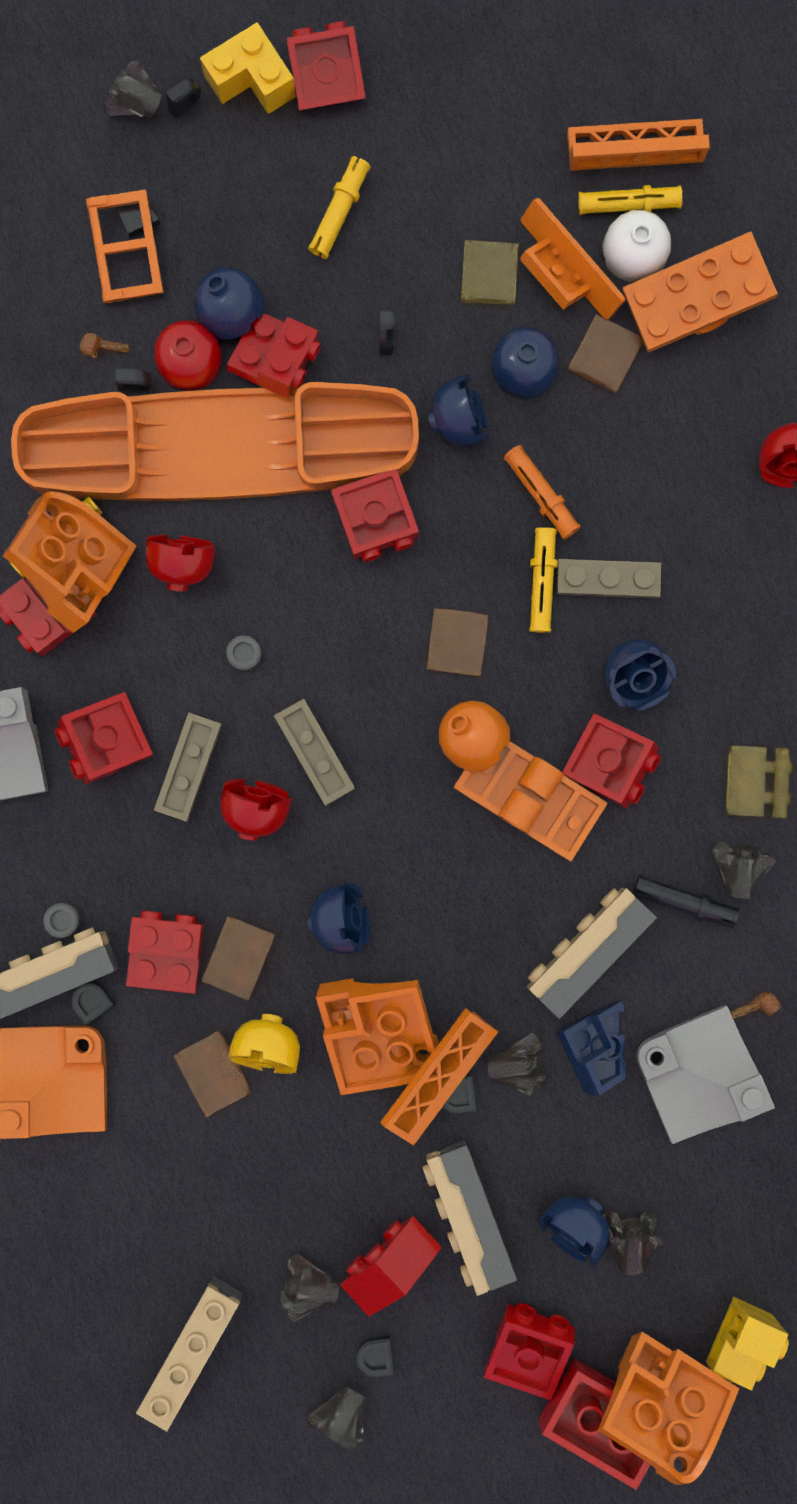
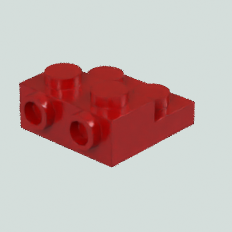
[287,21,366,111]
[227,313,321,399]
[331,469,419,562]
[0,578,97,656]
[55,692,153,785]
[562,713,661,809]
[126,910,205,994]
[484,1303,575,1400]

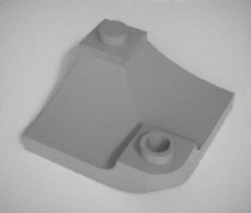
[0,687,48,801]
[636,1005,775,1144]

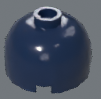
[194,267,265,339]
[491,326,559,399]
[428,374,489,446]
[604,639,677,710]
[308,883,370,954]
[538,1196,610,1267]

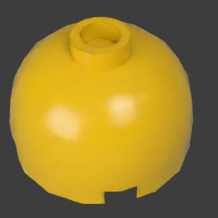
[228,1014,300,1074]

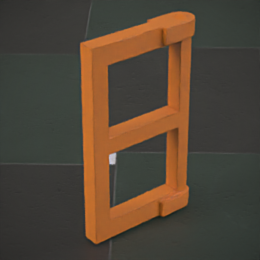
[86,189,164,303]

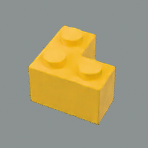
[200,22,296,114]
[706,1297,789,1391]

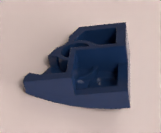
[557,1001,626,1095]

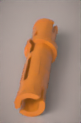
[503,445,581,540]

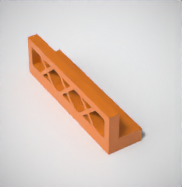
[567,119,710,171]
[380,1008,498,1146]

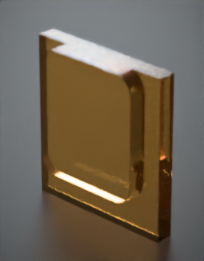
[568,314,643,393]
[426,608,489,677]

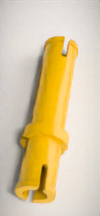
[308,156,371,259]
[578,185,682,215]
[529,528,558,633]

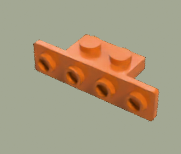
[520,198,625,320]

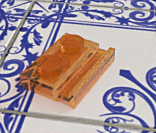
[202,916,275,1000]
[173,1030,252,1117]

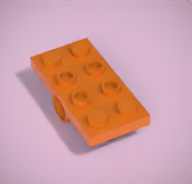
[622,231,778,353]
[453,741,608,862]

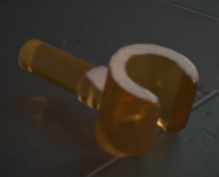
[79,333,129,357]
[730,991,781,1020]

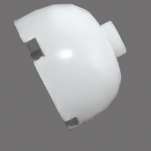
[602,210,671,282]

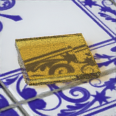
[461,240,519,305]

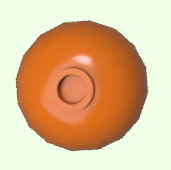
[439,700,510,772]

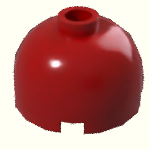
[154,320,223,391]
[759,423,797,488]
[146,534,215,591]
[221,779,292,841]

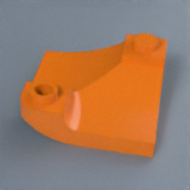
[3,491,136,633]
[316,978,439,1095]
[0,1025,107,1139]
[598,1332,740,1485]

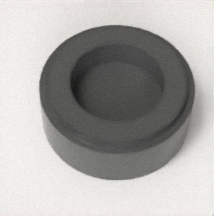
[226,635,262,671]
[43,903,80,938]

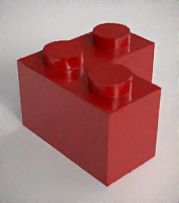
[340,1216,442,1316]

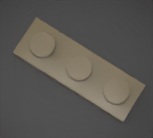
[556,559,661,599]
[274,699,355,806]
[154,712,222,822]

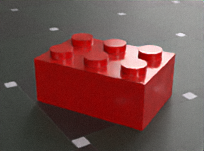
[538,1357,650,1490]

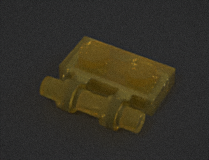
[726,746,793,818]

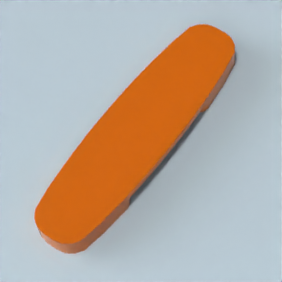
[11,382,419,501]

